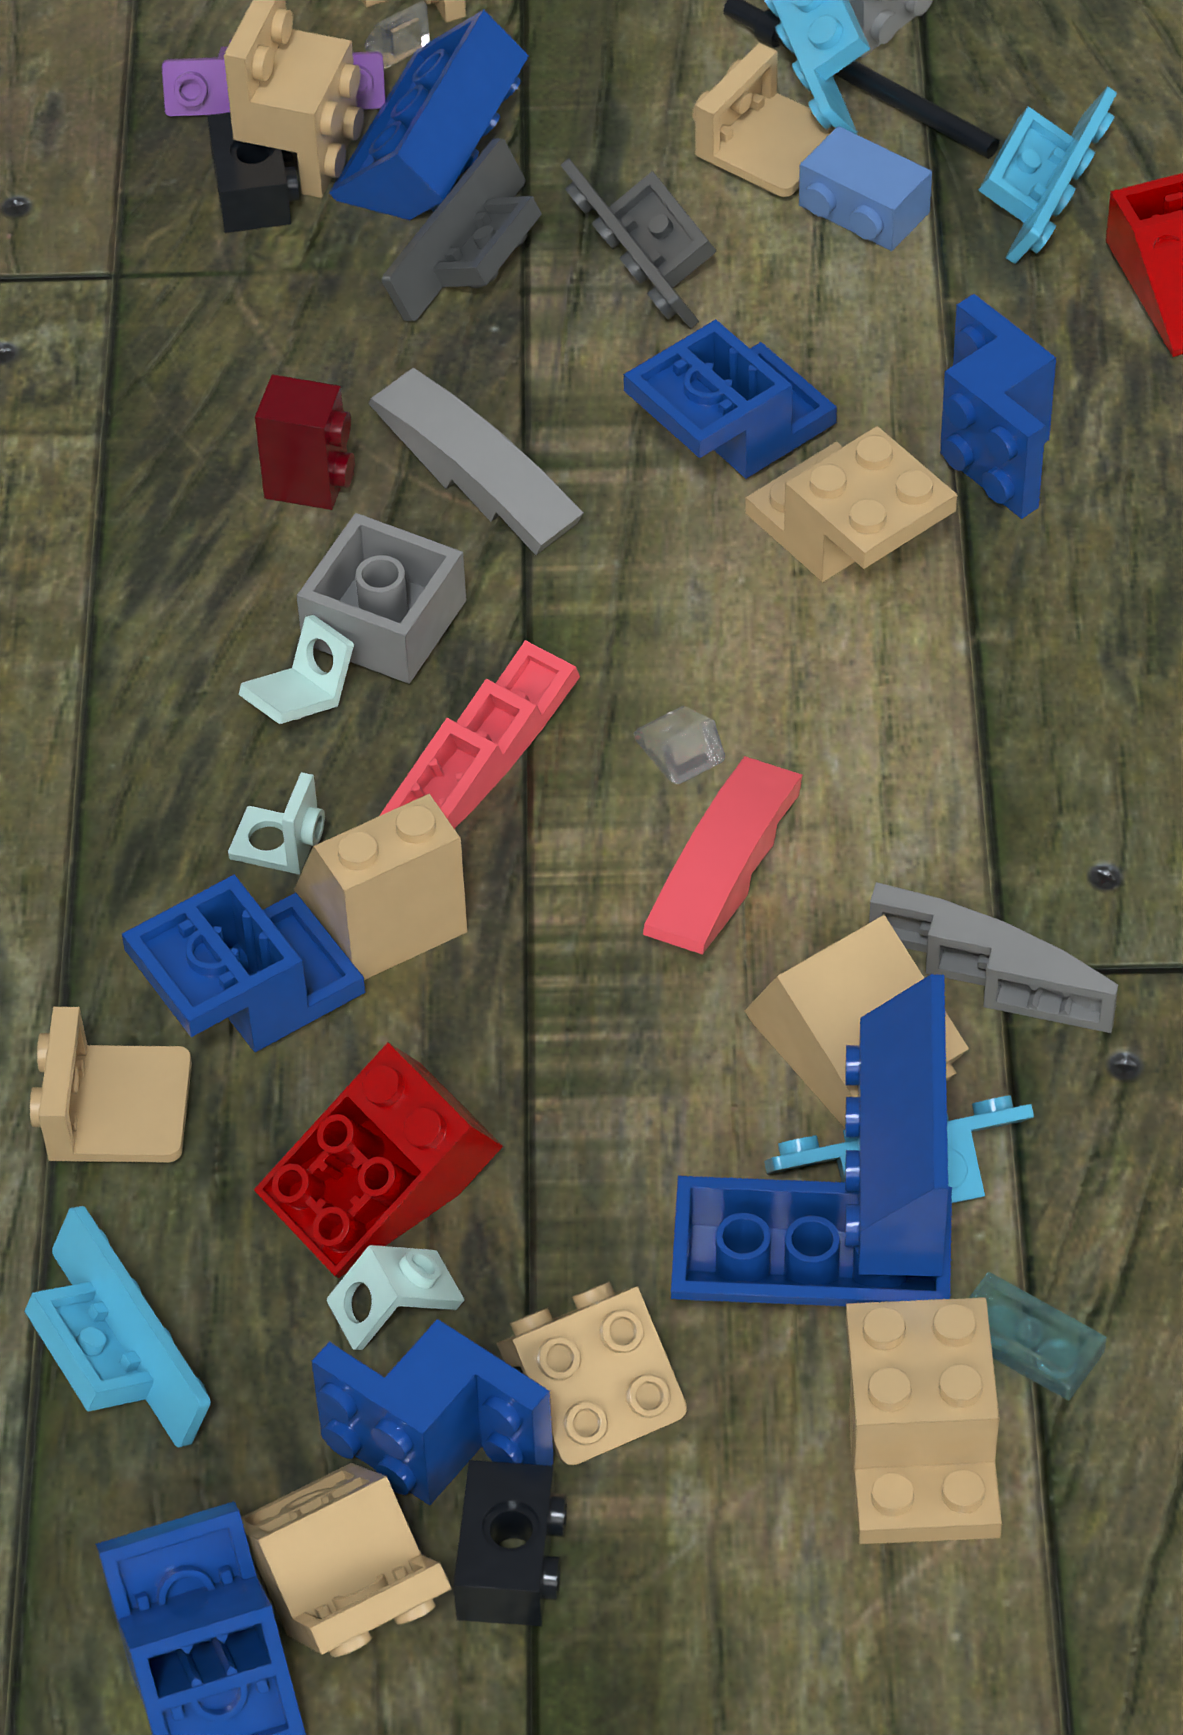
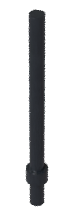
[723,0,1000,159]

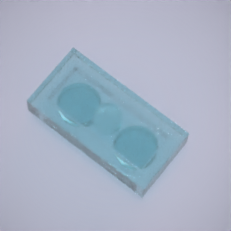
[969,1271,1107,1401]

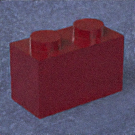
[255,374,355,510]

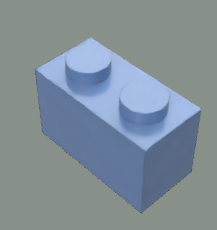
[799,126,932,251]

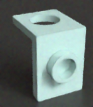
[239,615,354,724]
[228,772,325,875]
[327,1245,464,1350]

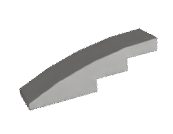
[368,368,583,555]
[869,882,1118,1033]

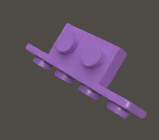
[162,39,386,116]

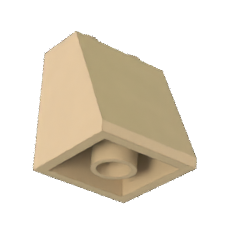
[294,794,467,980]
[745,915,969,1128]

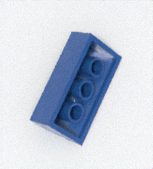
[329,9,529,220]
[845,974,948,1276]
[671,1176,952,1307]

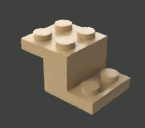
[224,0,364,198]
[745,426,957,582]
[845,1297,1002,1544]
[241,1463,451,1657]

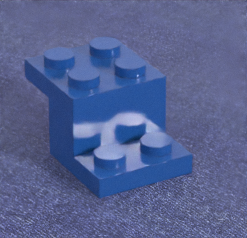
[940,294,1056,519]
[623,319,837,479]
[122,874,365,1053]
[311,1319,554,1506]
[96,1501,306,1735]

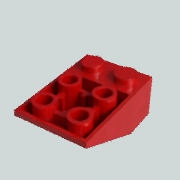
[1106,173,1183,357]
[254,1042,503,1278]

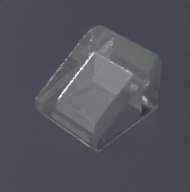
[365,1,429,69]
[633,706,725,784]

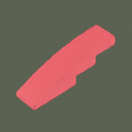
[379,640,580,829]
[643,756,803,955]

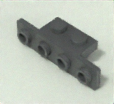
[382,139,542,321]
[561,158,717,329]

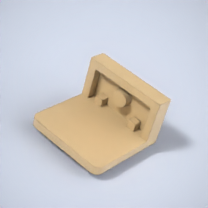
[692,43,836,197]
[30,1007,192,1162]
[497,1281,687,1465]

